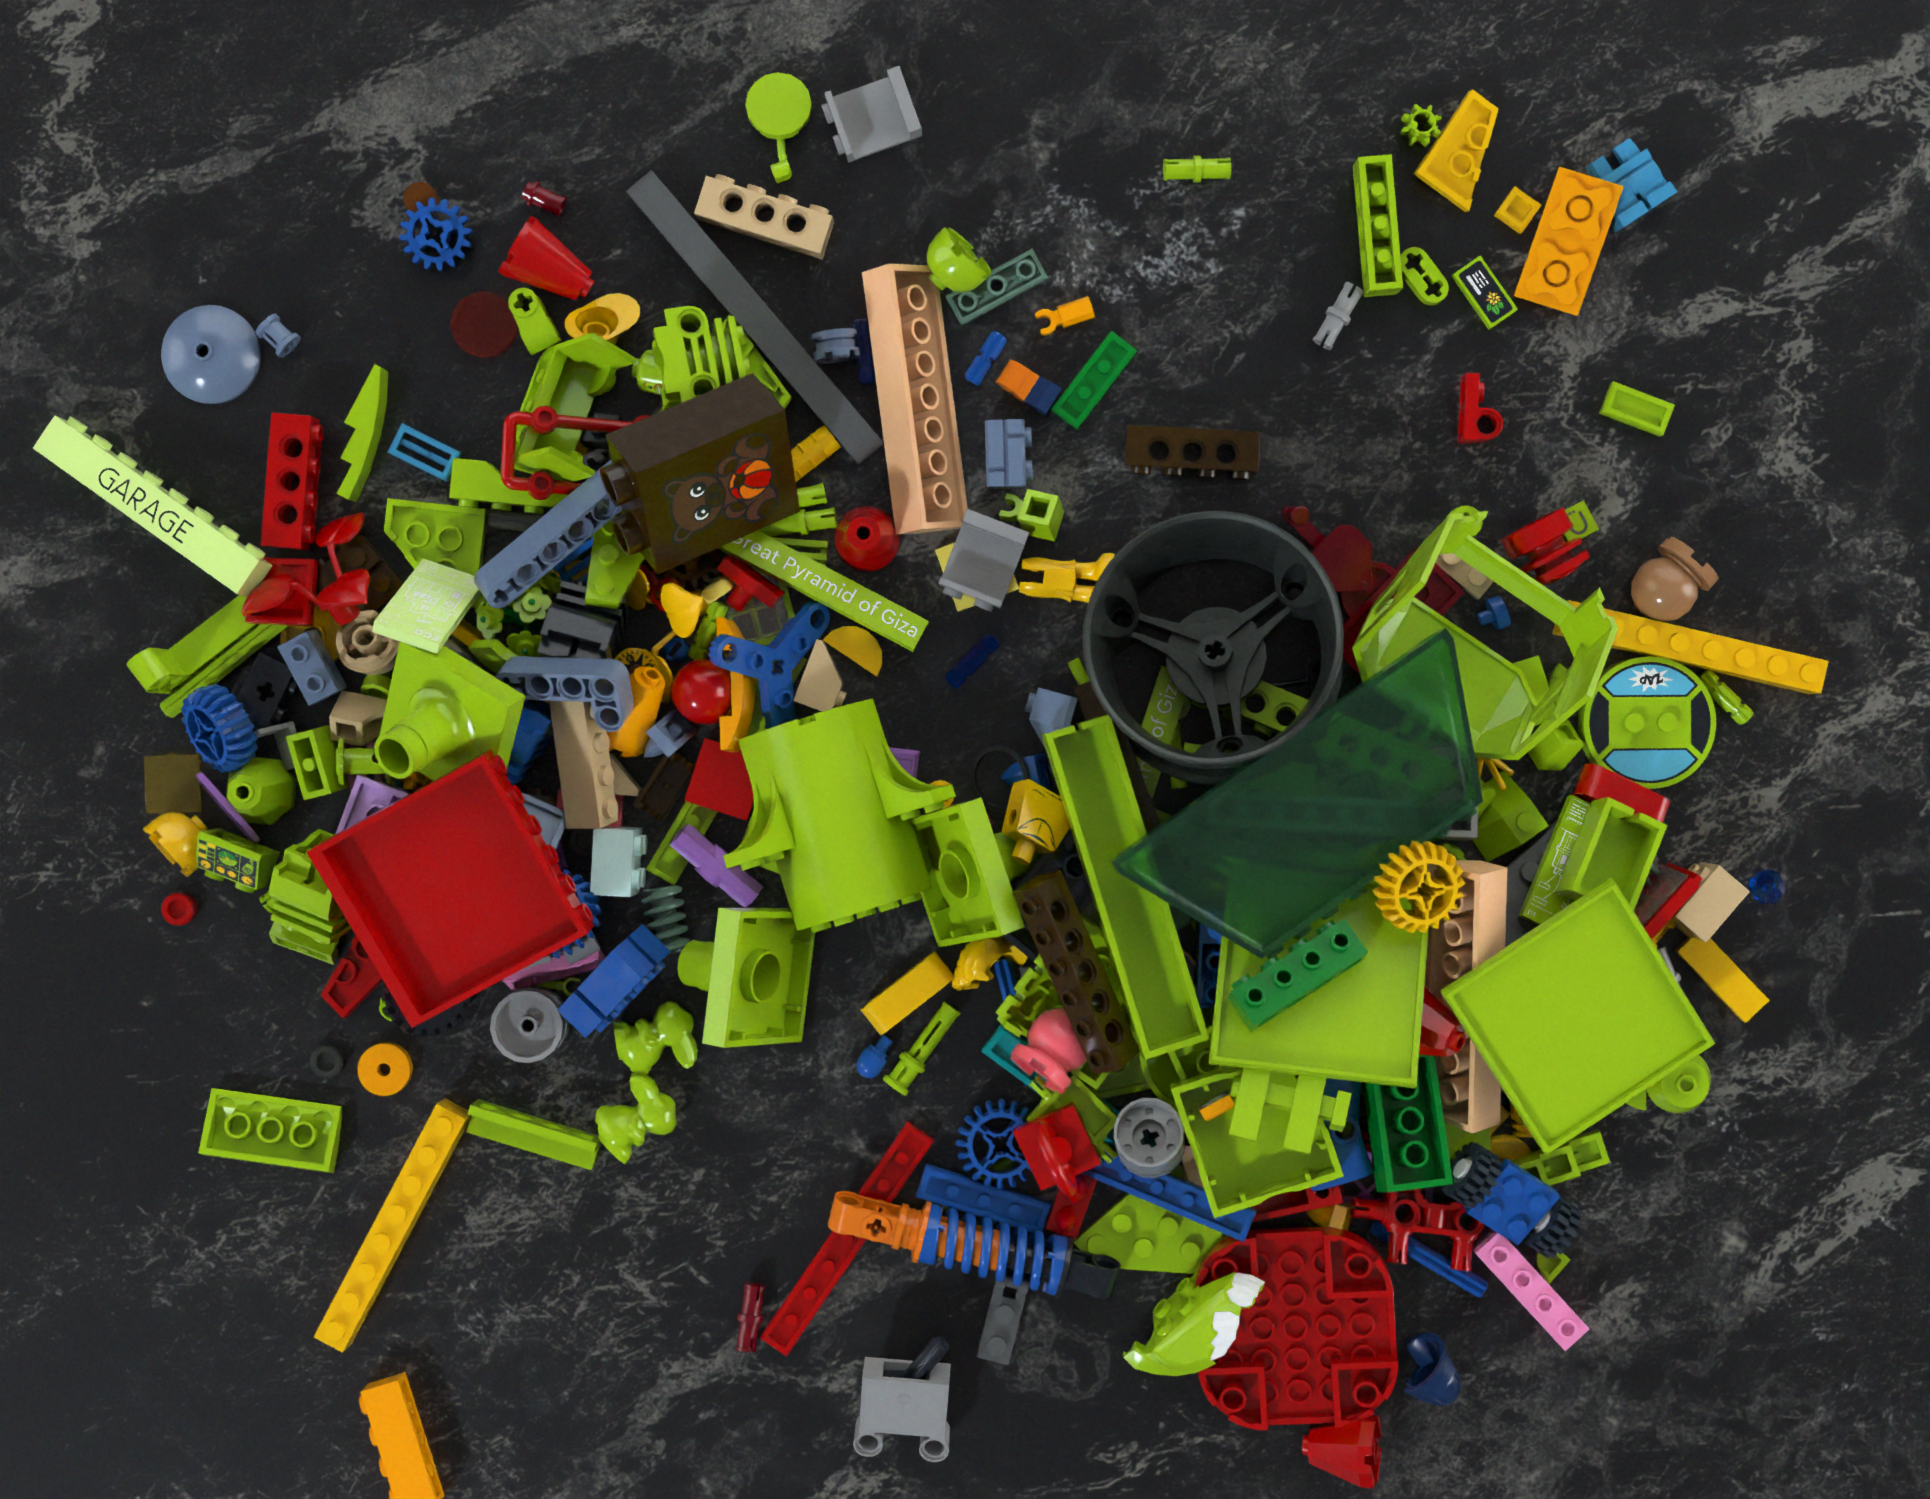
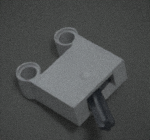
[853,1336,951,1462]

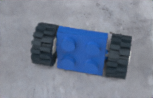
[1441,1142,1581,1258]

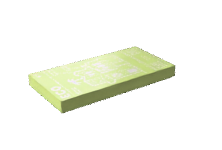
[372,558,481,654]

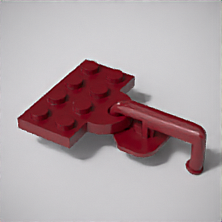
[1281,506,1465,677]

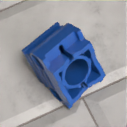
[506,700,554,786]

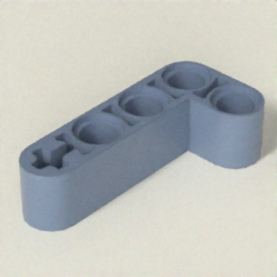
[495,656,634,732]

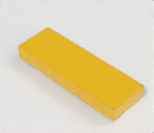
[1675,937,1770,1023]

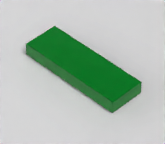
[1051,331,1138,430]

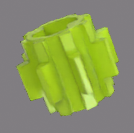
[1400,104,1442,147]

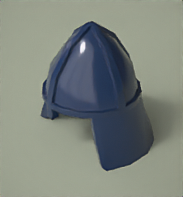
[1403,1332,1460,1406]

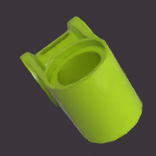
[508,287,562,355]

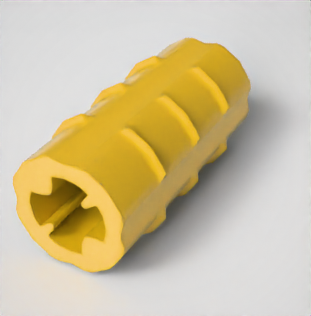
[791,425,841,482]

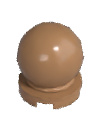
[1631,537,1719,622]

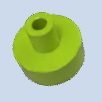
[361,672,391,699]

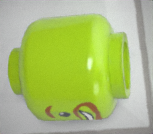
[632,349,663,395]

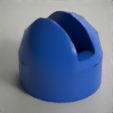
[663,637,690,663]

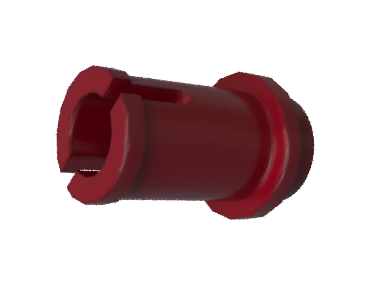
[522,181,567,217]

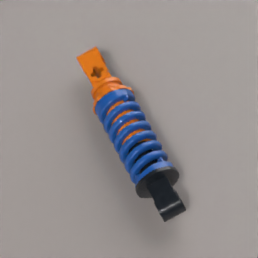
[828,1191,1121,1299]

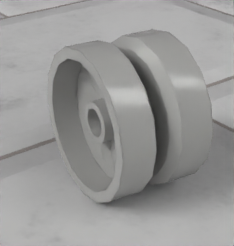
[490,986,570,1063]

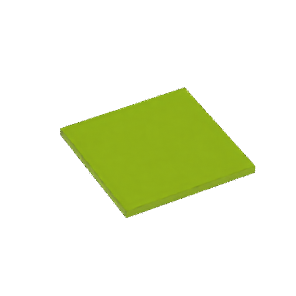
[1209,863,1429,1088]
[1440,878,1716,1156]

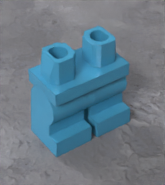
[1585,138,1677,232]

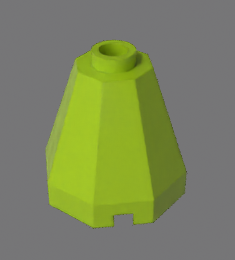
[226,757,297,825]

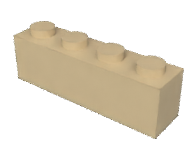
[549,701,618,829]

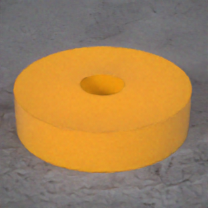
[358,1042,413,1096]

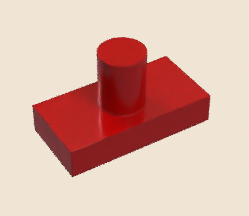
[717,555,785,612]

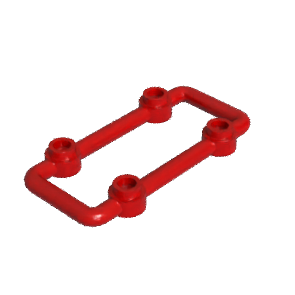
[500,406,649,500]

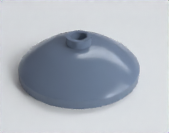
[161,305,261,404]

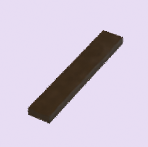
[1073,681,1175,870]

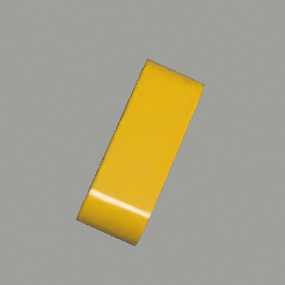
[860,951,954,1035]

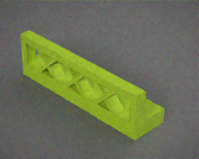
[466,1099,601,1170]

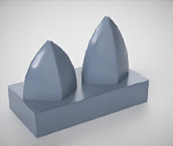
[644,708,699,757]

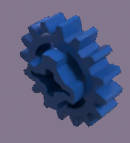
[399,198,473,272]

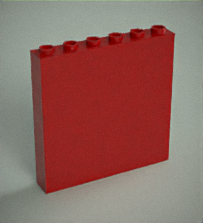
[306,749,594,1028]

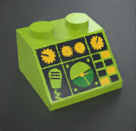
[196,828,280,893]

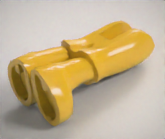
[1019,553,1115,603]

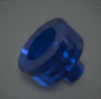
[1748,869,1786,904]

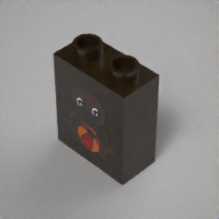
[600,373,800,575]

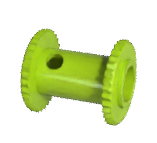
[336,738,392,785]

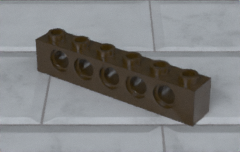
[1013,870,1140,1074]

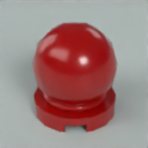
[671,659,732,724]

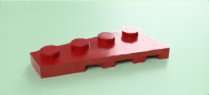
[321,935,383,1018]

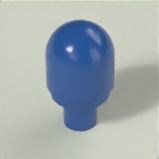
[856,1034,893,1078]

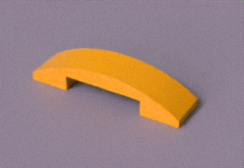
[716,617,755,753]

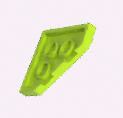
[384,498,488,608]

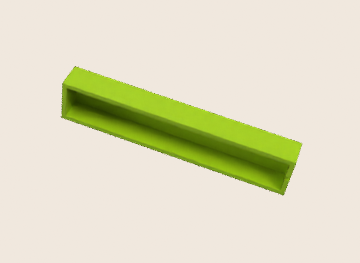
[1041,714,1210,1060]

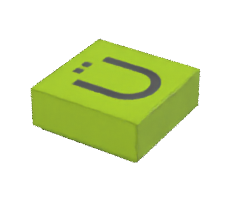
[1563,500,1599,542]

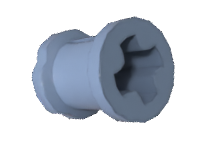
[255,313,301,358]

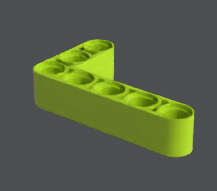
[126,595,258,694]

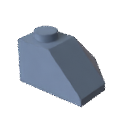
[1024,687,1078,752]

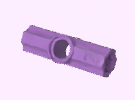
[670,823,763,908]

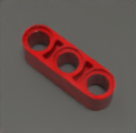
[1573,763,1670,823]

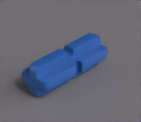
[965,331,1007,386]

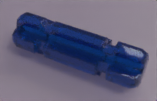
[853,318,876,384]
[945,634,1000,688]

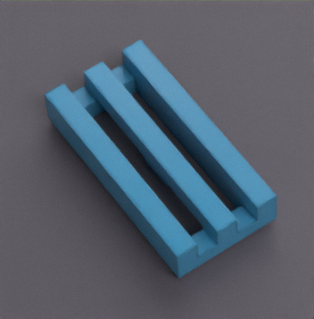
[387,423,463,483]

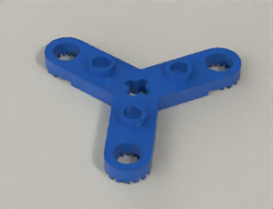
[708,601,830,729]

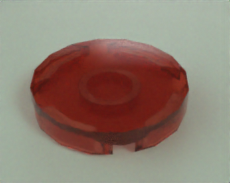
[450,291,518,359]

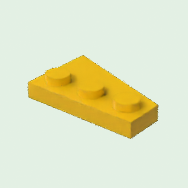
[1413,89,1499,212]

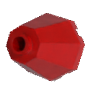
[1419,986,1466,1057]
[1302,1415,1381,1489]

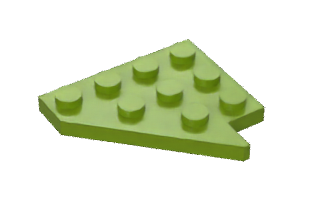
[1073,1163,1229,1274]

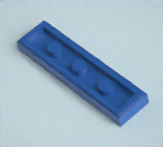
[916,1164,1051,1233]

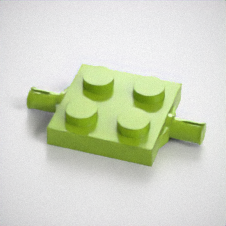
[1026,1073,1118,1164]

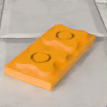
[1514,167,1624,316]

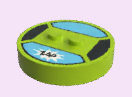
[1577,656,1716,789]

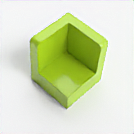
[1528,719,1584,771]

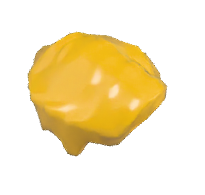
[952,936,1012,991]

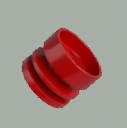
[1500,507,1591,586]

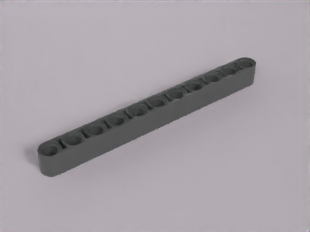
[626,170,884,465]

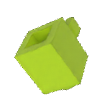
[999,489,1064,541]

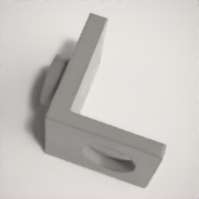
[254,721,297,771]

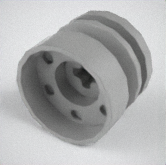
[1114,1098,1185,1178]

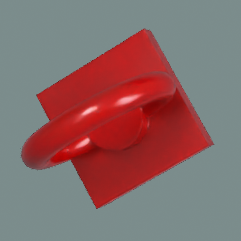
[1013,1102,1102,1197]

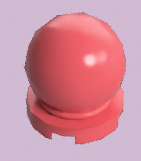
[1010,1008,1087,1094]

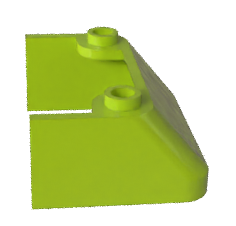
[514,332,636,482]

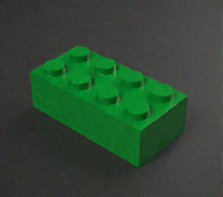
[1361,1055,1453,1193]

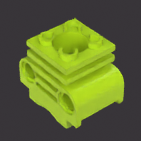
[652,306,751,410]
[269,829,352,944]

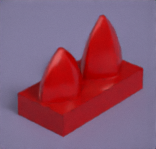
[1045,1173,1097,1240]

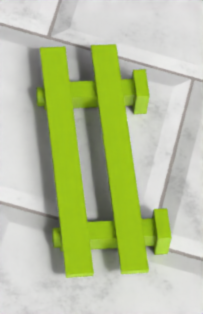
[1229,1068,1352,1155]

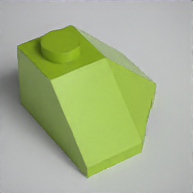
[1471,771,1549,862]

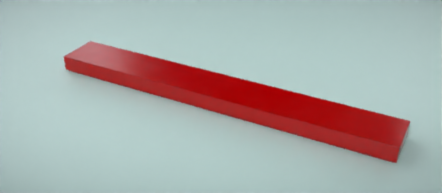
[760,1121,934,1357]

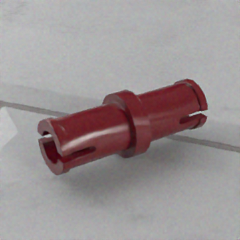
[735,1282,765,1353]

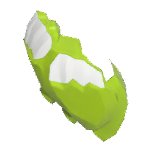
[1122,1272,1265,1376]

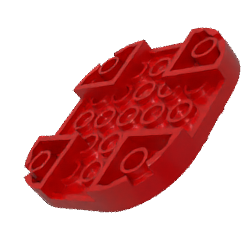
[1194,1227,1398,1430]

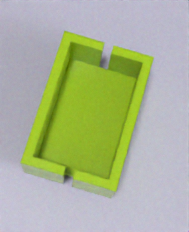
[1555,797,1668,911]

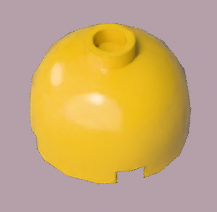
[143,812,208,877]

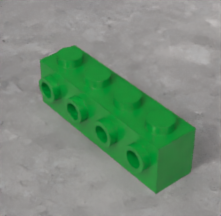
[1228,918,1368,1032]

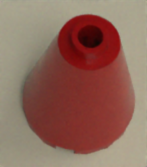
[498,215,594,300]
[834,506,900,572]

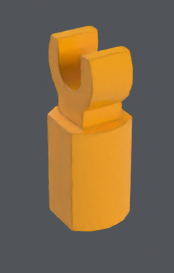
[1035,296,1095,336]

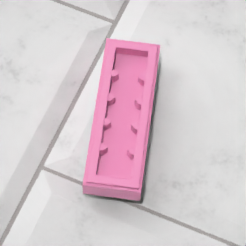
[503,950,605,991]

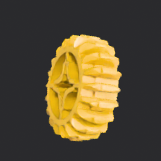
[1372,841,1466,933]

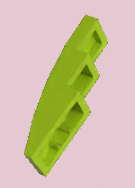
[337,364,388,503]
[1512,1129,1610,1186]

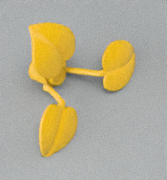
[625,568,709,704]

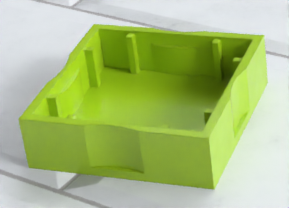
[1170,1066,1344,1219]

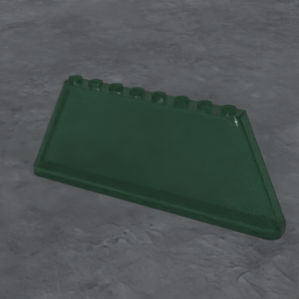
[1109,628,1483,959]

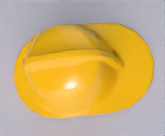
[565,293,640,345]

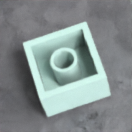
[590,826,648,897]

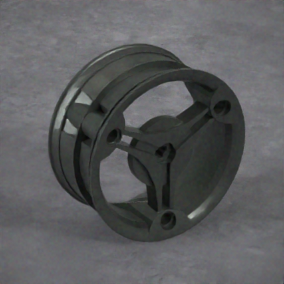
[1083,511,1344,785]

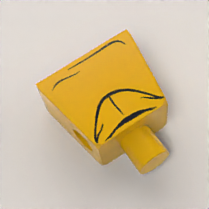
[1002,779,1070,865]

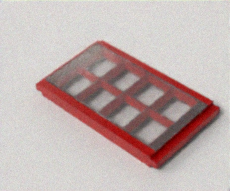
[1634,862,1702,939]

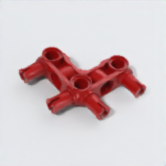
[1350,1130,1484,1271]

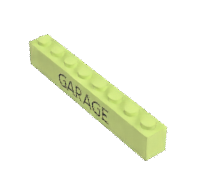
[33,416,273,597]

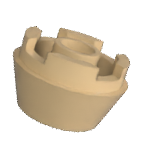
[336,610,400,675]

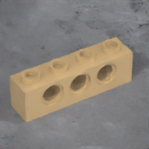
[694,174,834,260]

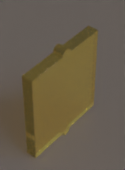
[144,752,202,813]

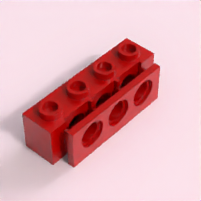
[261,412,323,551]

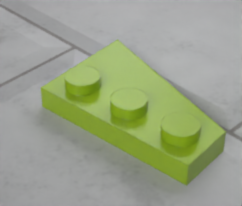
[584,514,645,609]

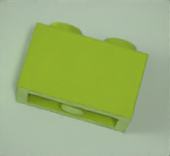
[285,724,350,800]

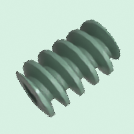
[641,885,690,954]

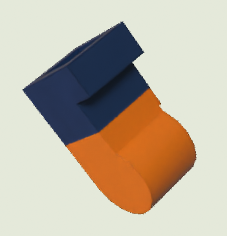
[996,359,1062,417]

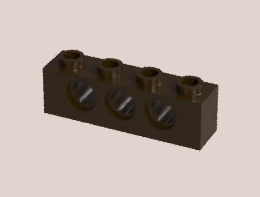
[1124,425,1261,480]

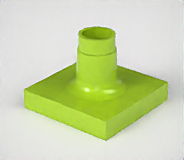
[374,642,526,781]
[910,797,1043,947]
[678,908,815,1048]

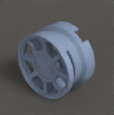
[811,328,860,364]

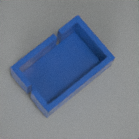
[557,924,671,1038]

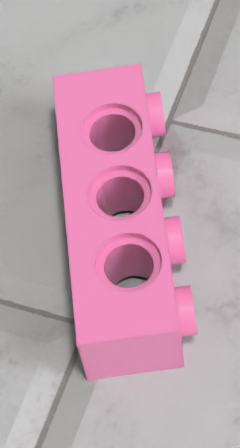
[1473,1227,1589,1351]

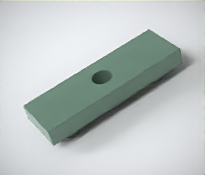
[946,249,1048,326]

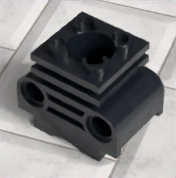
[537,580,629,681]

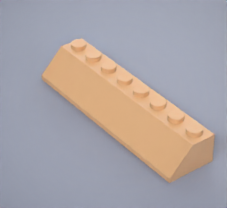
[862,264,968,535]
[1426,860,1508,1133]

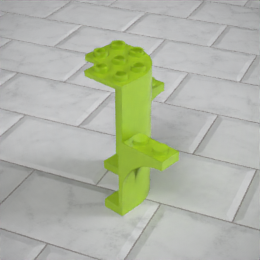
[723,698,956,933]

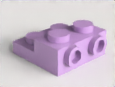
[336,774,412,834]

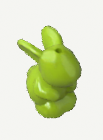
[613,1001,698,1076]
[595,1073,677,1164]

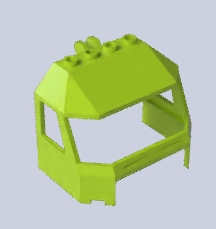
[1352,511,1619,760]

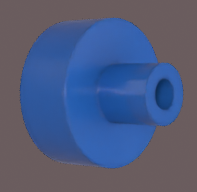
[1477,595,1511,631]

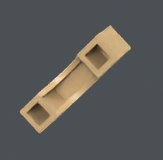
[329,690,387,747]

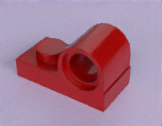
[1458,373,1503,444]

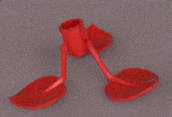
[242,512,370,625]

